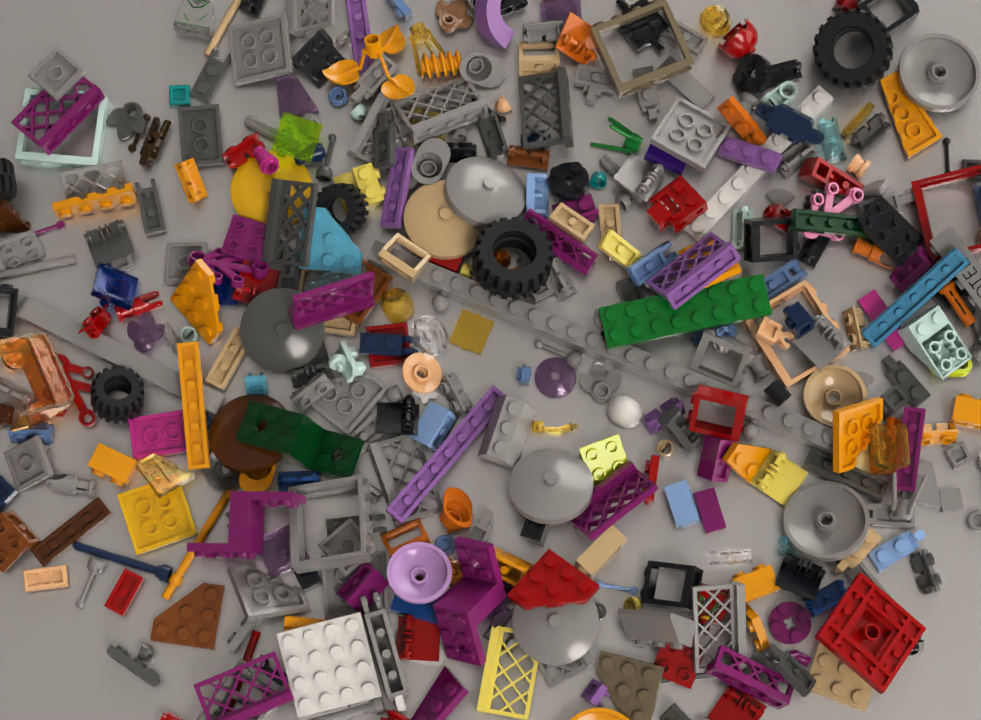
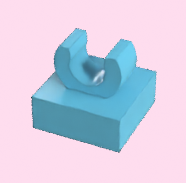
[244,372,268,396]

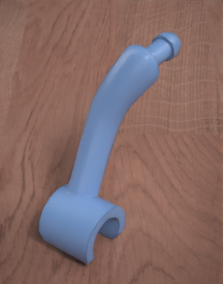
[716,325,738,338]

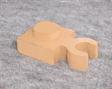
[754,316,794,350]

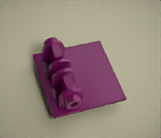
[220,214,266,263]

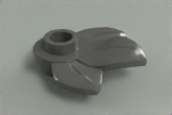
[106,102,146,140]

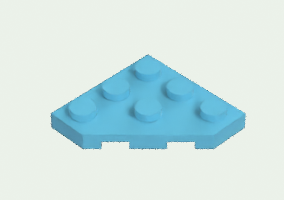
[299,207,363,274]

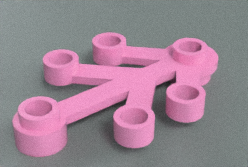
[801,182,864,241]

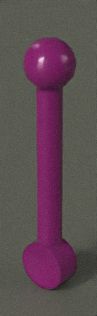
[34,221,65,235]

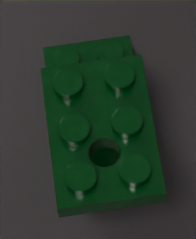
[235,400,365,478]

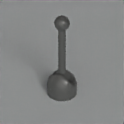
[315,134,336,182]

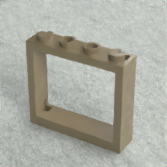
[589,0,695,99]

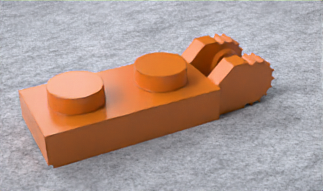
[716,96,767,146]

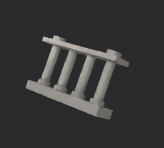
[197,659,284,720]

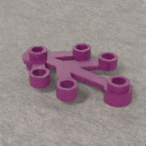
[187,248,269,288]

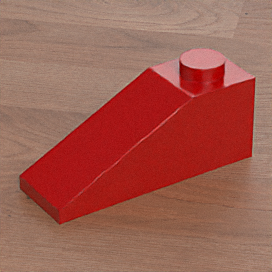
[797,156,865,199]

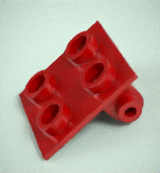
[232,260,281,304]
[397,615,440,662]
[654,643,704,689]
[707,685,767,720]

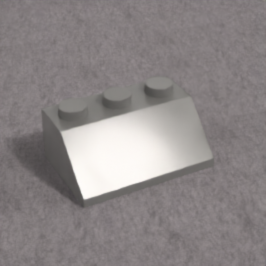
[477,395,536,470]
[618,608,696,650]

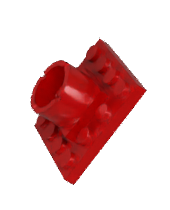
[814,572,926,694]

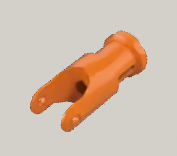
[851,238,895,270]

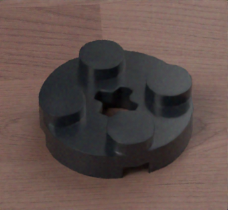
[732,54,772,95]
[548,162,590,202]

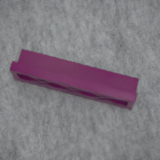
[522,208,599,276]
[896,406,926,494]
[705,645,794,709]

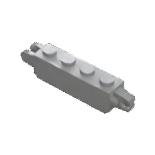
[360,592,408,712]

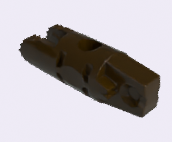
[139,116,172,169]

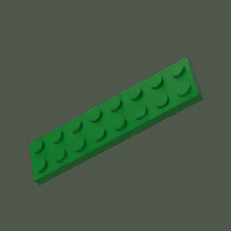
[598,274,772,350]

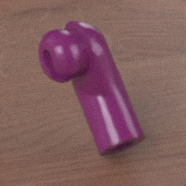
[789,650,812,667]

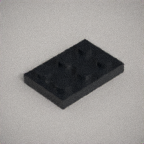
[855,195,924,266]

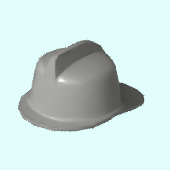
[459,51,506,88]
[411,138,451,185]

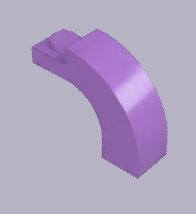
[474,0,515,49]

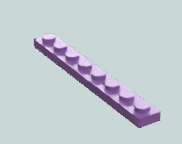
[385,385,505,524]

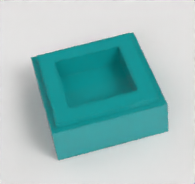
[169,85,191,107]

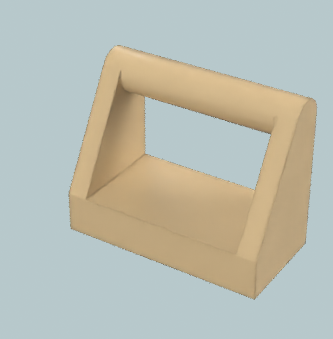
[518,41,560,77]
[548,202,595,250]
[378,232,432,283]

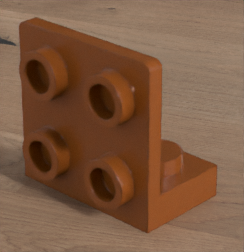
[0,511,41,572]

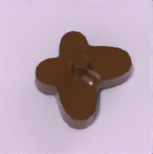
[0,403,15,428]

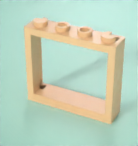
[740,280,851,390]

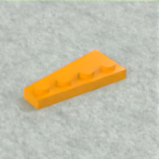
[879,70,943,159]
[52,182,138,218]

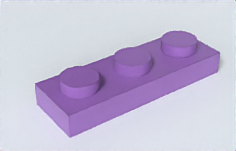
[717,136,783,174]

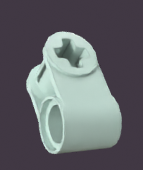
[759,81,798,107]

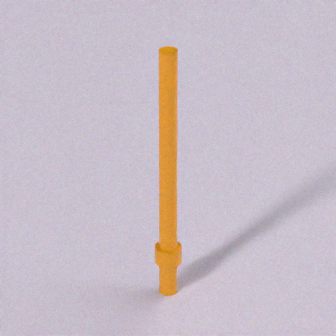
[161,489,234,601]

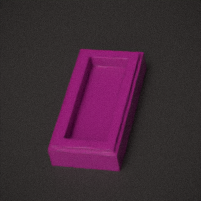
[693,487,727,534]

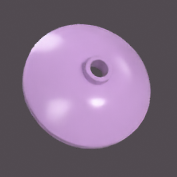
[387,542,452,604]

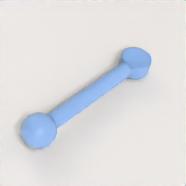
[595,580,638,595]

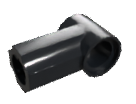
[764,379,791,407]

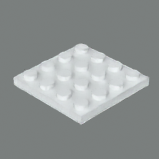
[276,611,382,718]

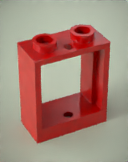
[687,384,749,442]

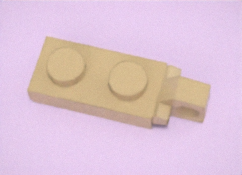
[598,203,622,261]
[833,526,882,575]

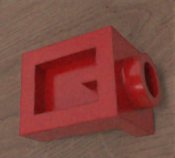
[763,204,791,235]

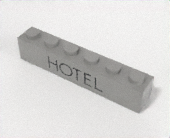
[929,226,981,315]

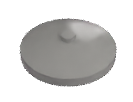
[898,33,980,112]
[444,156,526,228]
[508,449,593,525]
[783,481,870,562]
[512,598,599,666]

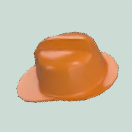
[439,487,473,533]

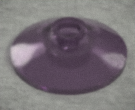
[534,357,576,399]

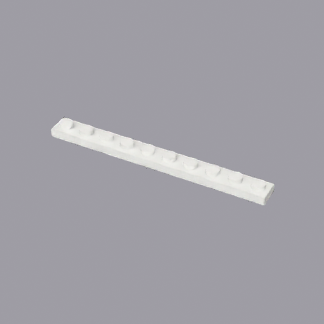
[682,85,834,243]

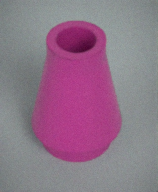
[253,146,279,175]

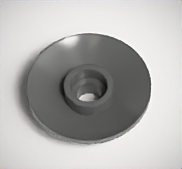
[204,452,240,490]

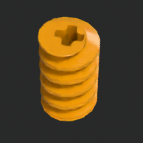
[420,50,462,79]

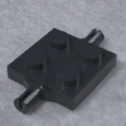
[616,0,669,53]

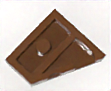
[0,199,31,233]

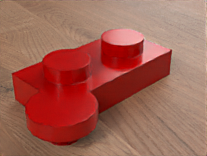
[641,455,660,505]

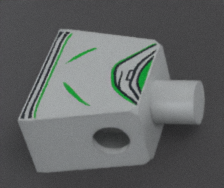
[173,0,215,39]

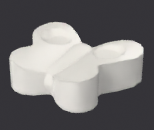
[412,390,438,405]

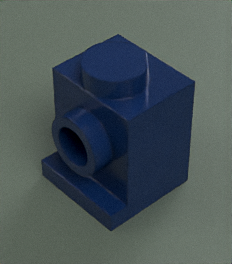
[783,301,814,340]

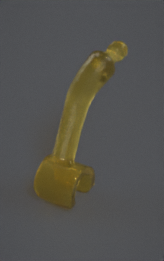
[532,420,579,434]

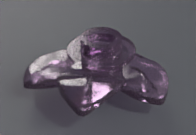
[127,311,165,352]

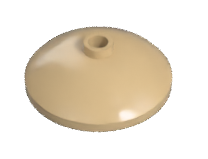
[803,364,867,427]

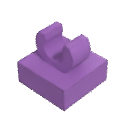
[580,679,610,707]

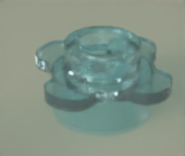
[778,536,799,557]

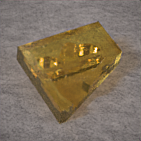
[136,453,194,498]

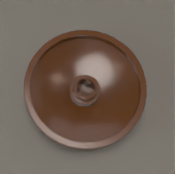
[209,394,286,474]

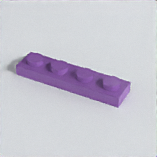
[380,147,415,229]

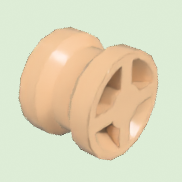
[846,153,871,179]

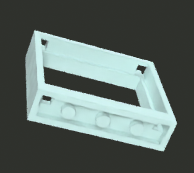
[15,86,110,172]

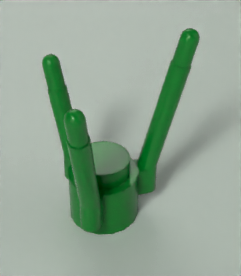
[590,117,644,155]

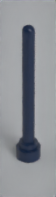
[73,542,173,583]

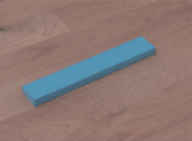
[861,247,970,348]

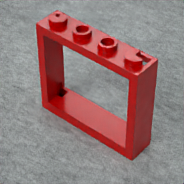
[911,164,981,262]

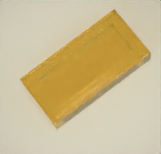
[840,102,875,141]

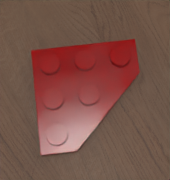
[508,549,600,610]

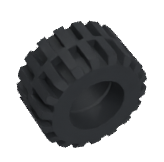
[316,183,369,234]
[91,365,144,424]

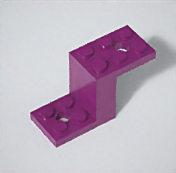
[187,491,306,560]
[433,536,506,666]

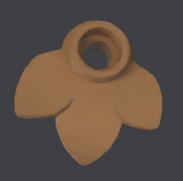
[435,0,474,33]

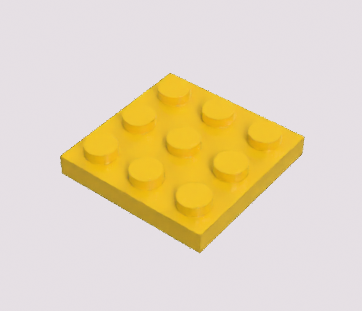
[117,474,198,556]

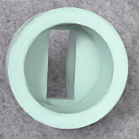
[350,103,367,121]
[180,326,198,342]

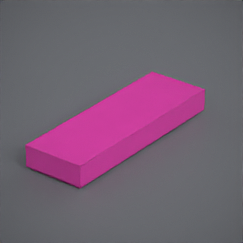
[857,289,905,353]

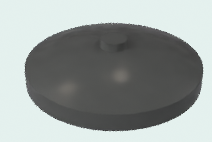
[240,288,324,372]

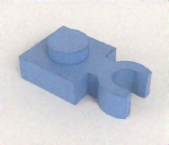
[387,0,412,22]

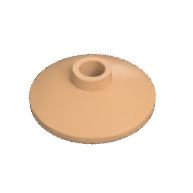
[402,352,442,394]

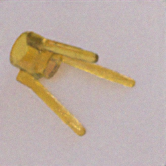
[409,22,445,75]

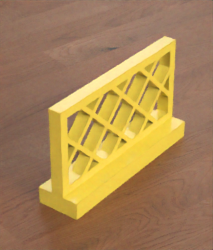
[477,624,538,720]

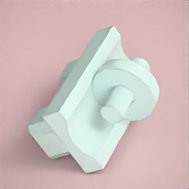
[328,341,366,383]

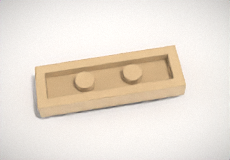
[205,326,246,391]

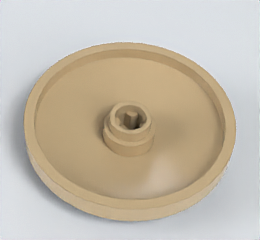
[403,180,483,260]

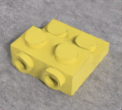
[333,162,386,217]

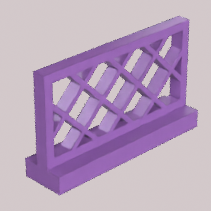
[646,232,741,310]

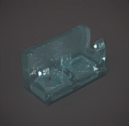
[816,117,847,164]

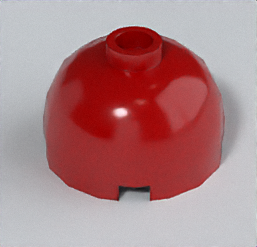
[718,19,758,59]

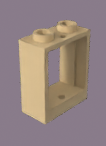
[574,525,627,579]

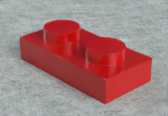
[104,568,145,617]

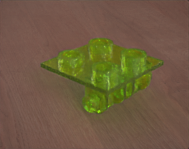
[271,112,323,163]

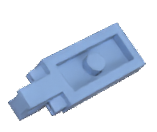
[867,529,926,573]

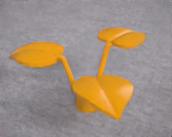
[322,24,415,99]

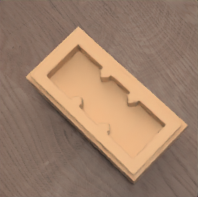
[23,565,69,593]

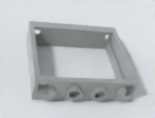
[288,475,374,574]

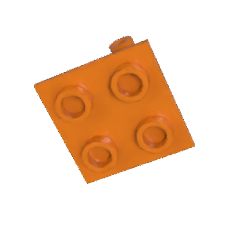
[555,12,597,65]

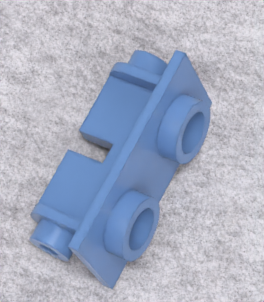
[7,422,54,444]

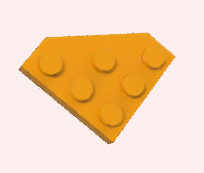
[170,259,223,345]
[833,397,883,474]

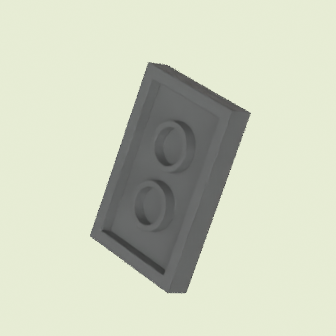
[178,104,224,167]

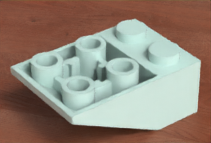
[897,305,972,380]

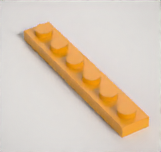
[177,341,211,470]

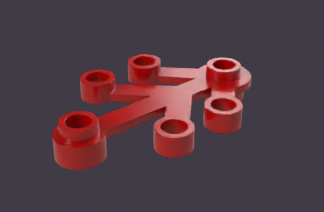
[44,354,97,427]

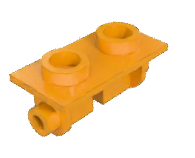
[174,158,208,203]
[922,422,958,446]

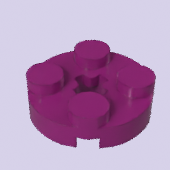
[768,601,811,645]

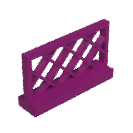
[11,76,105,156]
[288,271,375,331]
[569,460,659,541]
[193,651,295,720]

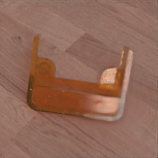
[0,331,75,432]

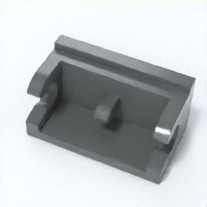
[476,111,508,159]
[657,404,702,454]

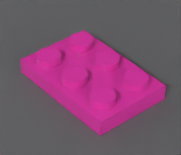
[128,410,187,460]

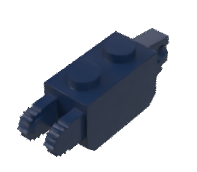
[755,103,824,145]

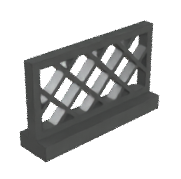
[518,67,574,150]
[262,178,319,267]

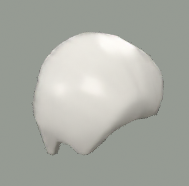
[607,395,643,429]

